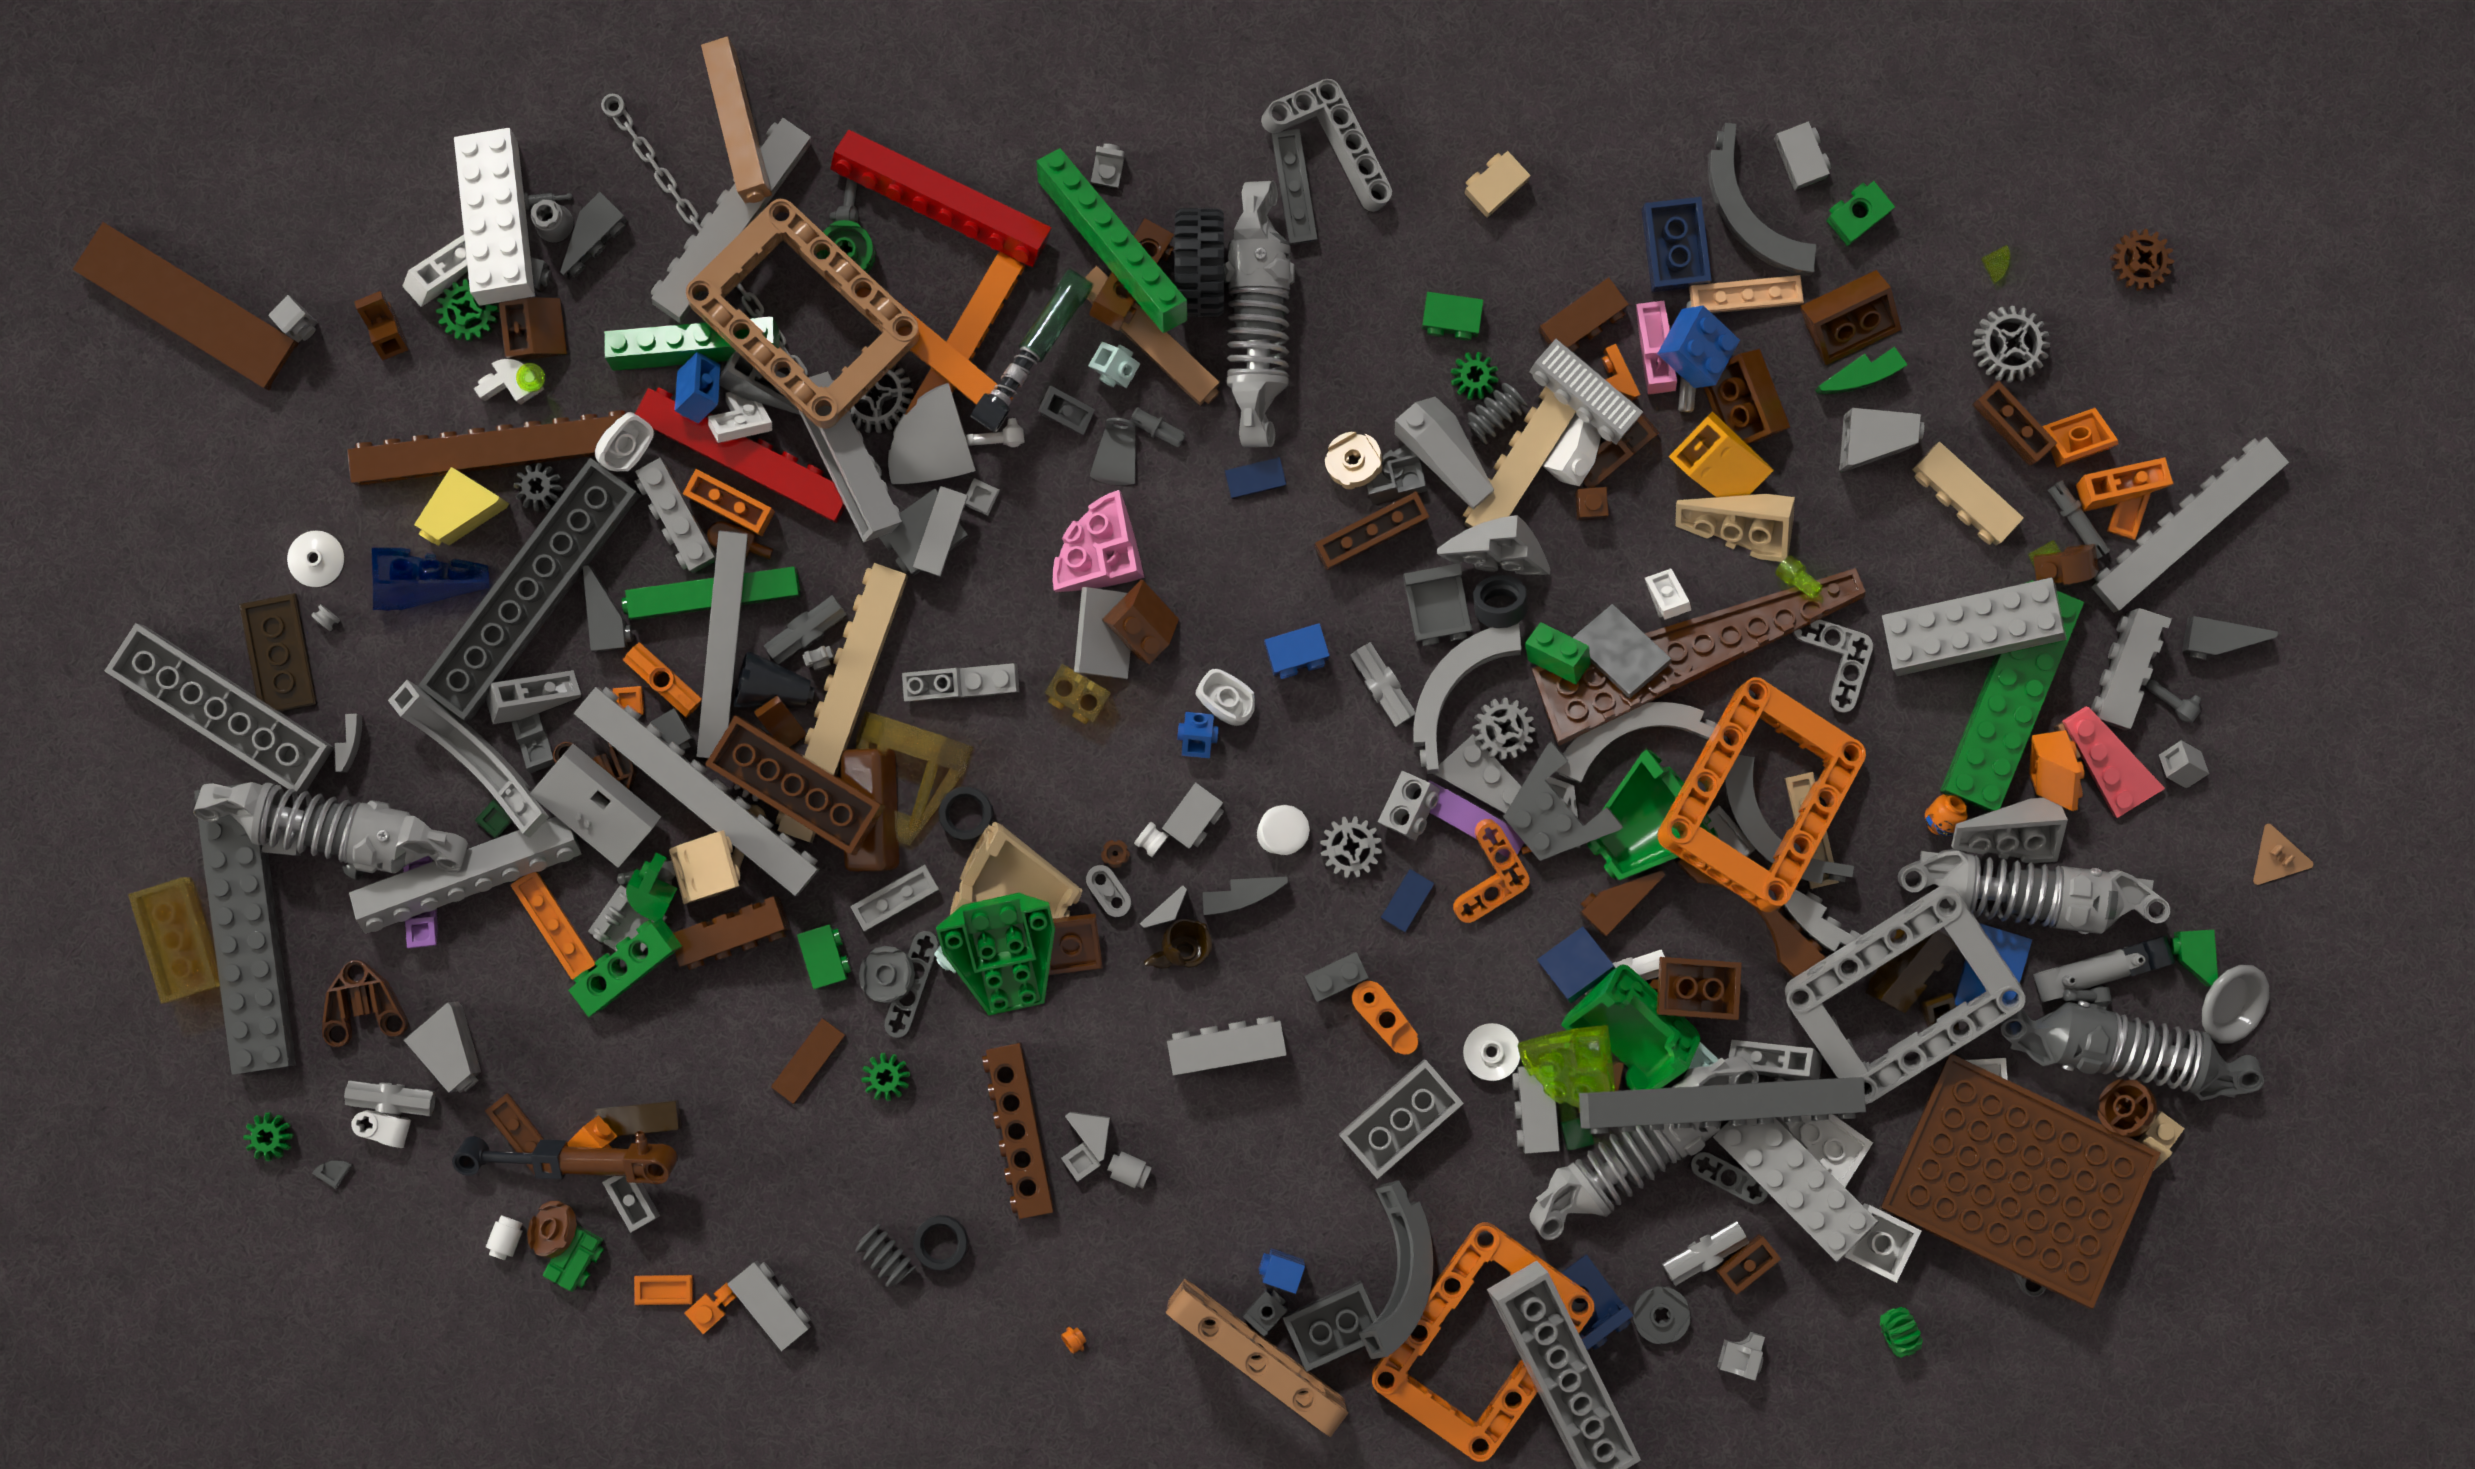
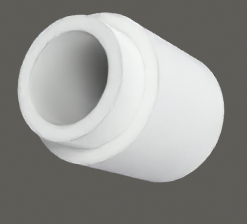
[486,1215,522,1260]

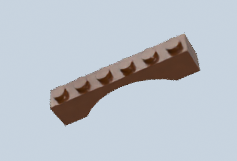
[1676,858,1825,978]

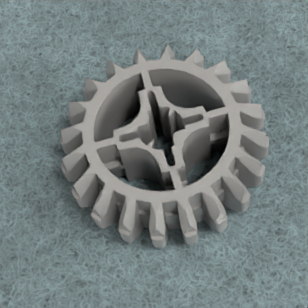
[1972,306,2050,383]
[850,364,914,433]

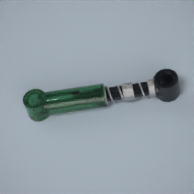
[971,269,1094,432]

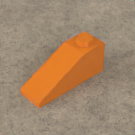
[2076,457,2173,512]

